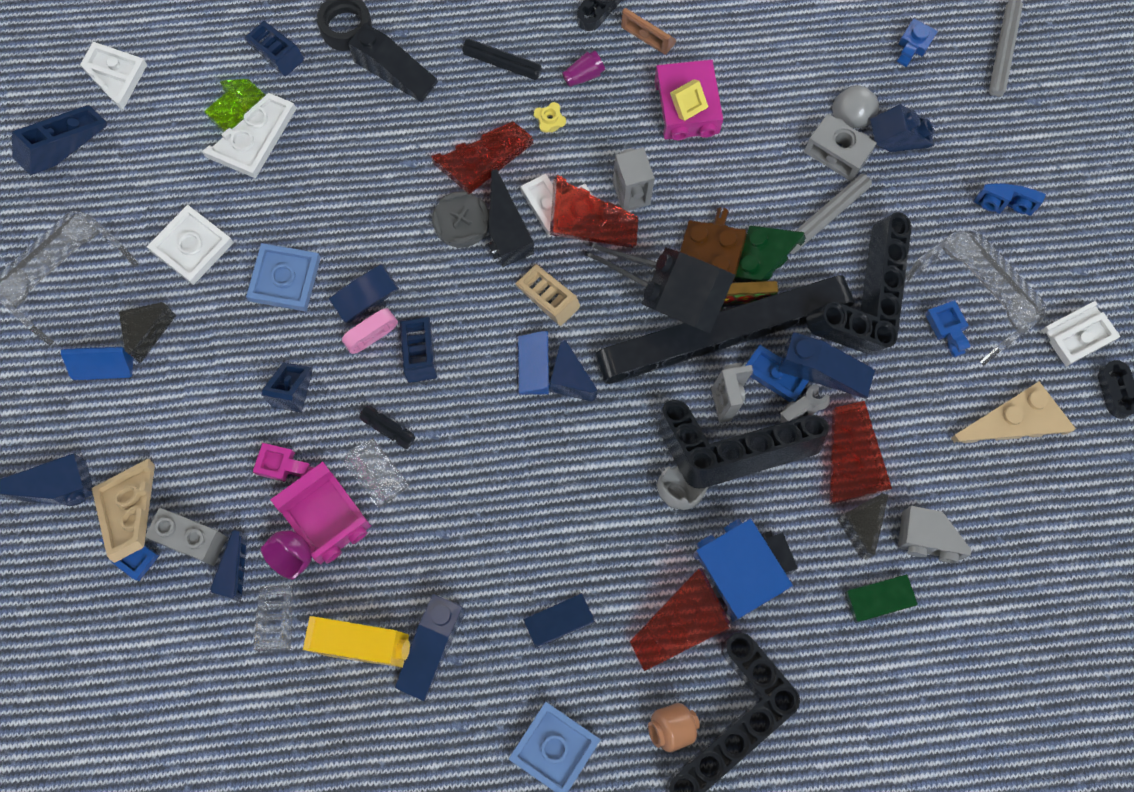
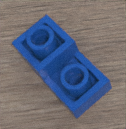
[973,184,1046,216]

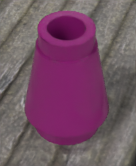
[562,50,605,87]

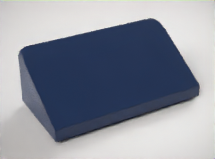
[523,593,595,649]

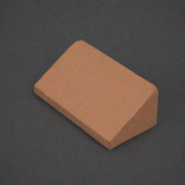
[621,8,676,55]

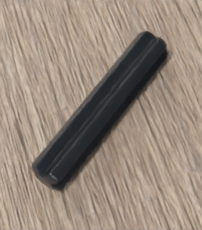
[462,39,542,80]

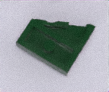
[735,225,806,283]

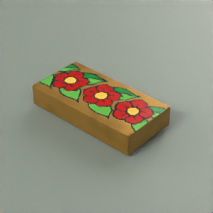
[723,281,778,305]

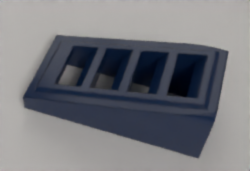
[244,21,304,76]
[400,317,437,383]
[210,530,247,602]

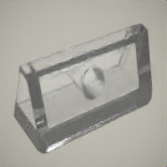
[344,438,410,508]

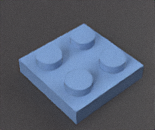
[246,243,321,312]
[509,702,601,792]

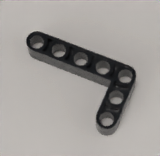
[806,212,911,354]
[659,400,829,489]
[666,632,800,792]

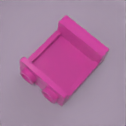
[654,59,723,141]
[270,462,371,564]

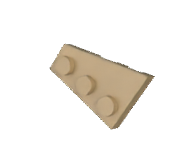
[92,458,155,563]

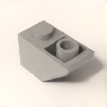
[898,506,971,563]

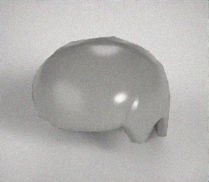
[832,85,879,128]
[656,466,708,510]

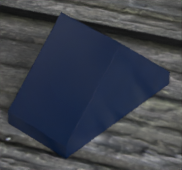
[550,340,598,402]
[262,362,312,413]

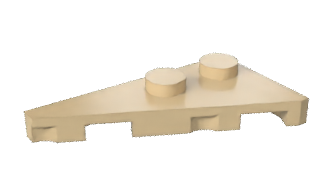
[951,381,1076,443]

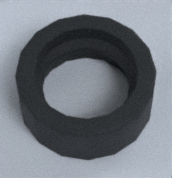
[317,0,372,51]

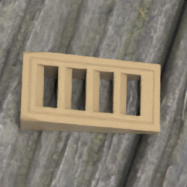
[515,264,580,326]

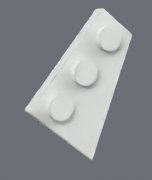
[202,93,296,179]

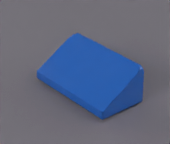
[518,331,549,395]
[61,346,134,380]

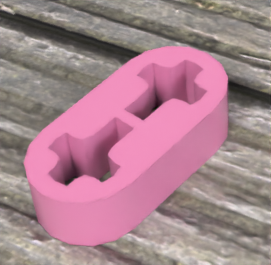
[342,308,398,354]

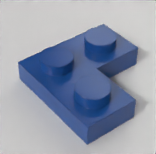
[745,345,809,402]

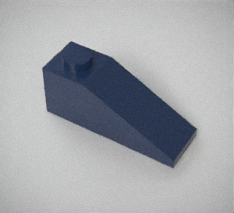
[12,105,107,176]
[778,332,875,399]
[0,453,93,506]
[395,594,466,702]

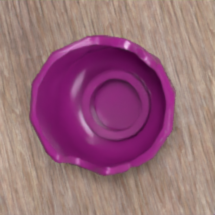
[261,531,312,579]

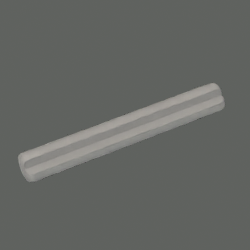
[989,0,1023,97]
[790,174,872,254]

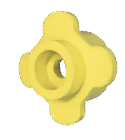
[534,102,566,133]

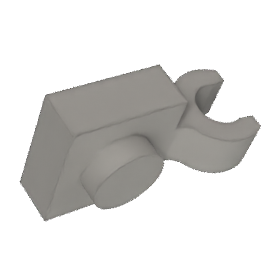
[780,384,830,423]

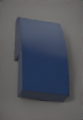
[329,264,399,323]

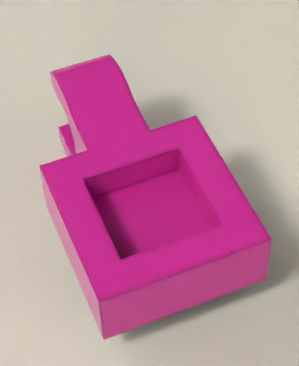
[253,443,313,482]

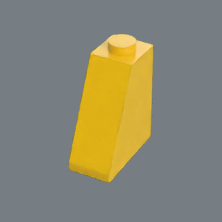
[303,616,410,668]

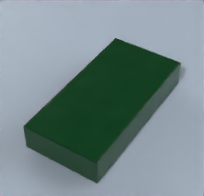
[845,574,918,623]

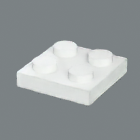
[147,205,234,285]

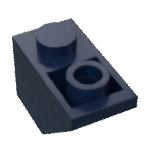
[870,104,934,152]

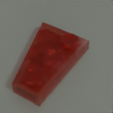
[431,121,534,194]
[550,175,639,248]
[829,401,892,505]
[630,568,732,671]

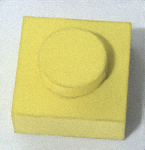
[670,79,708,121]

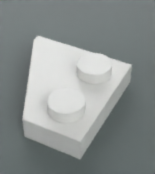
[80,42,147,109]

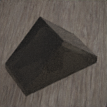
[119,302,176,364]
[837,493,889,560]

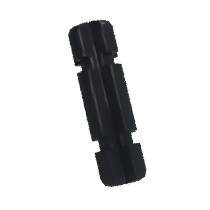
[359,405,416,449]

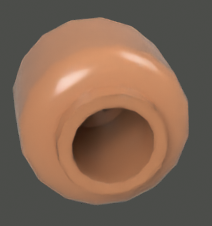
[648,703,700,752]

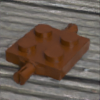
[680,207,747,283]

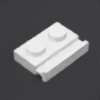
[1041,301,1120,367]

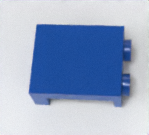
[693,519,793,622]

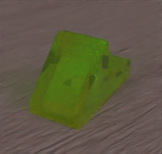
[204,79,266,132]

